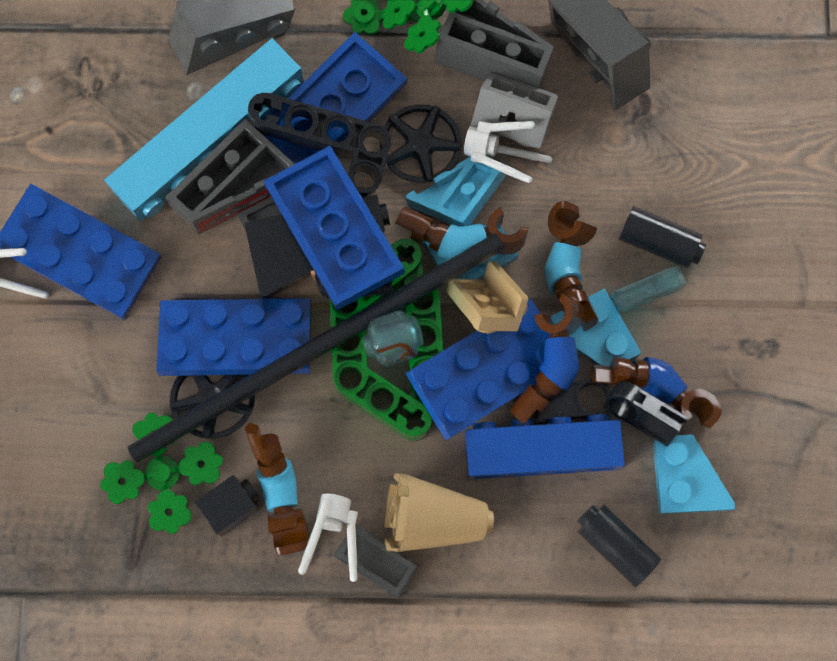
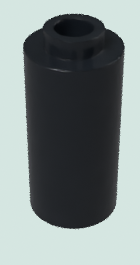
[618,205,706,268]
[577,505,662,587]

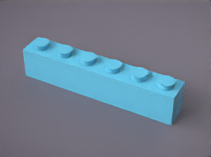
[104,38,304,222]

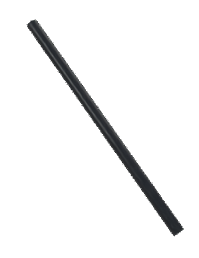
[128,233,505,463]

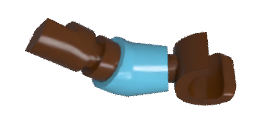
[544,201,599,331]
[395,207,529,260]
[245,423,309,555]

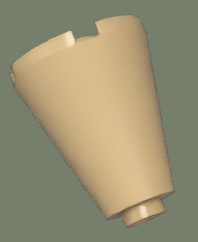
[384,473,494,552]

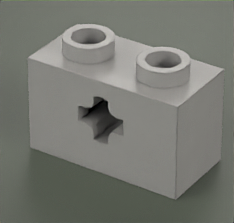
[471,72,559,149]

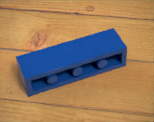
[464,414,625,480]

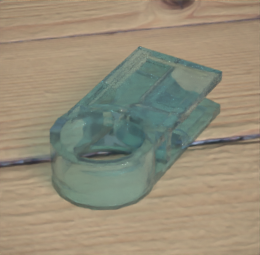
[610,266,687,314]

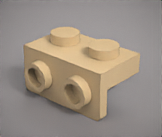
[446,261,528,334]

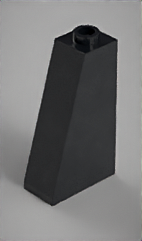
[244,194,390,299]

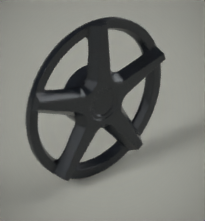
[380,104,462,183]
[170,375,256,439]

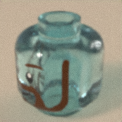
[363,311,424,367]

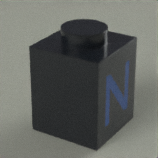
[195,475,260,537]

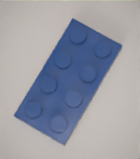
[264,32,407,164]
[263,146,405,310]
[0,183,162,320]
[156,298,311,376]
[405,299,550,440]

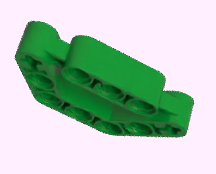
[330,238,443,441]

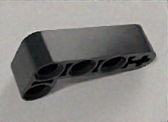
[248,93,391,197]

